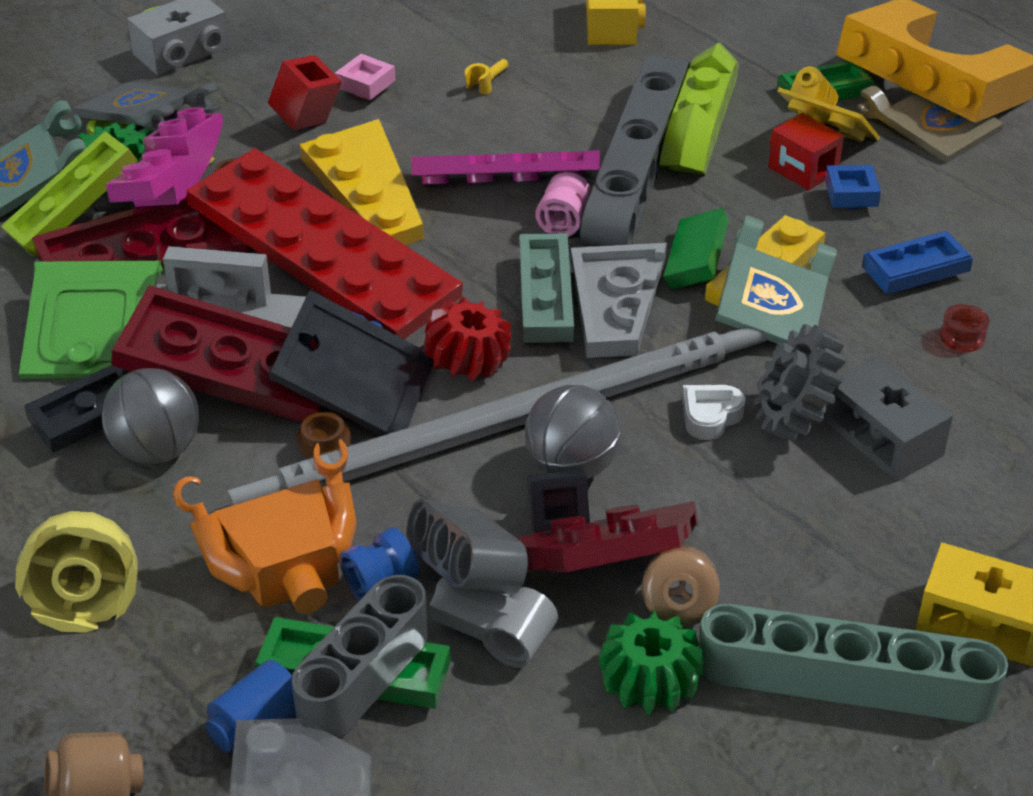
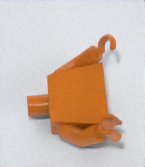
[173,439,357,614]

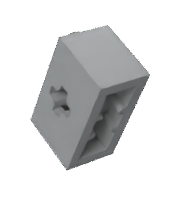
[127,0,230,76]

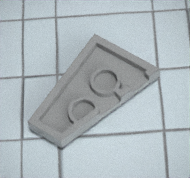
[570,243,667,358]

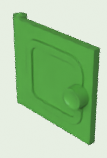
[19,261,163,379]

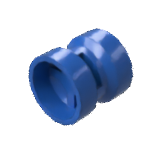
[339,527,420,601]

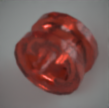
[940,304,990,352]

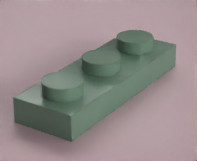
[519,233,574,343]

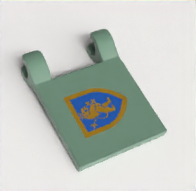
[0,100,86,218]
[715,215,837,344]

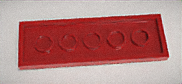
[186,148,463,339]

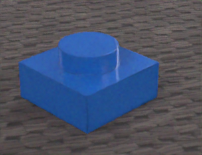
[825,165,881,209]

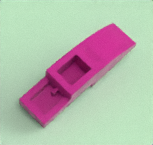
[106,107,223,207]

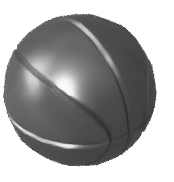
[102,368,199,464]
[525,385,621,479]

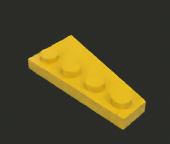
[299,119,424,245]

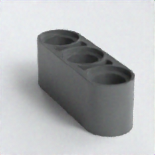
[406,499,528,595]
[292,575,428,741]

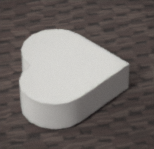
[682,385,746,440]

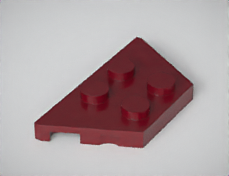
[516,501,698,572]

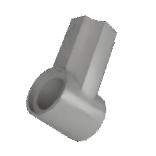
[429,577,558,668]

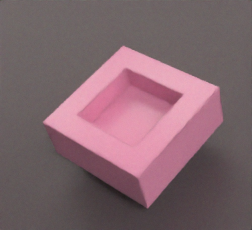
[335,54,396,100]

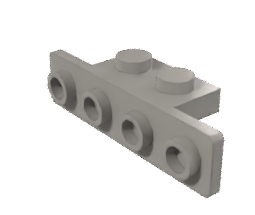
[157,246,306,327]

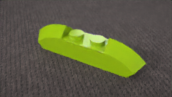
[659,42,739,175]

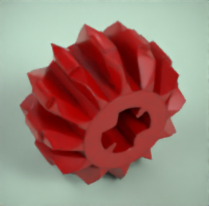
[424,296,511,382]

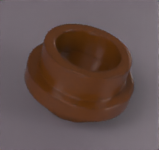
[296,412,351,459]

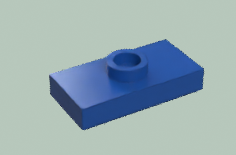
[862,231,973,295]

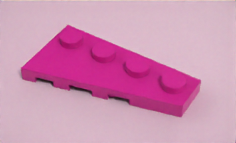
[411,150,600,184]

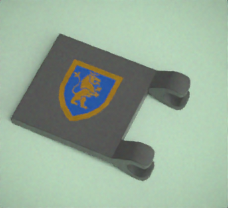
[72,82,221,133]

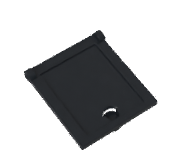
[268,290,434,436]

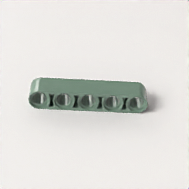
[698,604,1008,722]

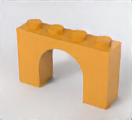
[836,0,1033,123]

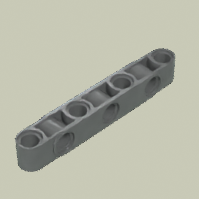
[580,55,691,247]

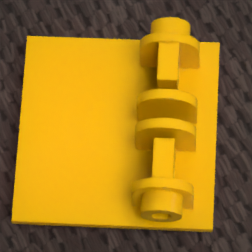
[777,66,880,142]

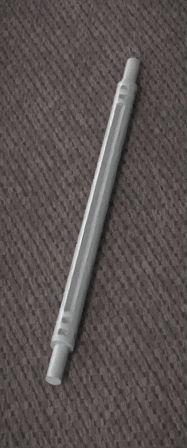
[227,328,767,506]

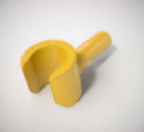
[465,59,509,95]

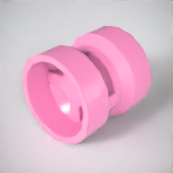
[535,172,592,237]

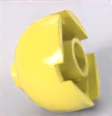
[15,511,138,633]

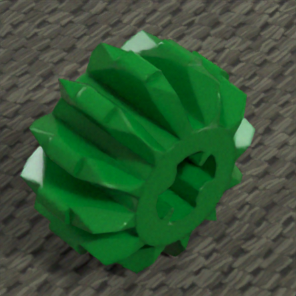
[599,609,704,717]

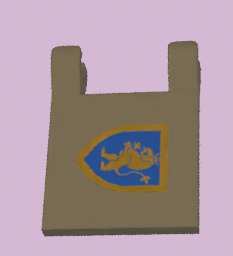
[856,86,1004,163]

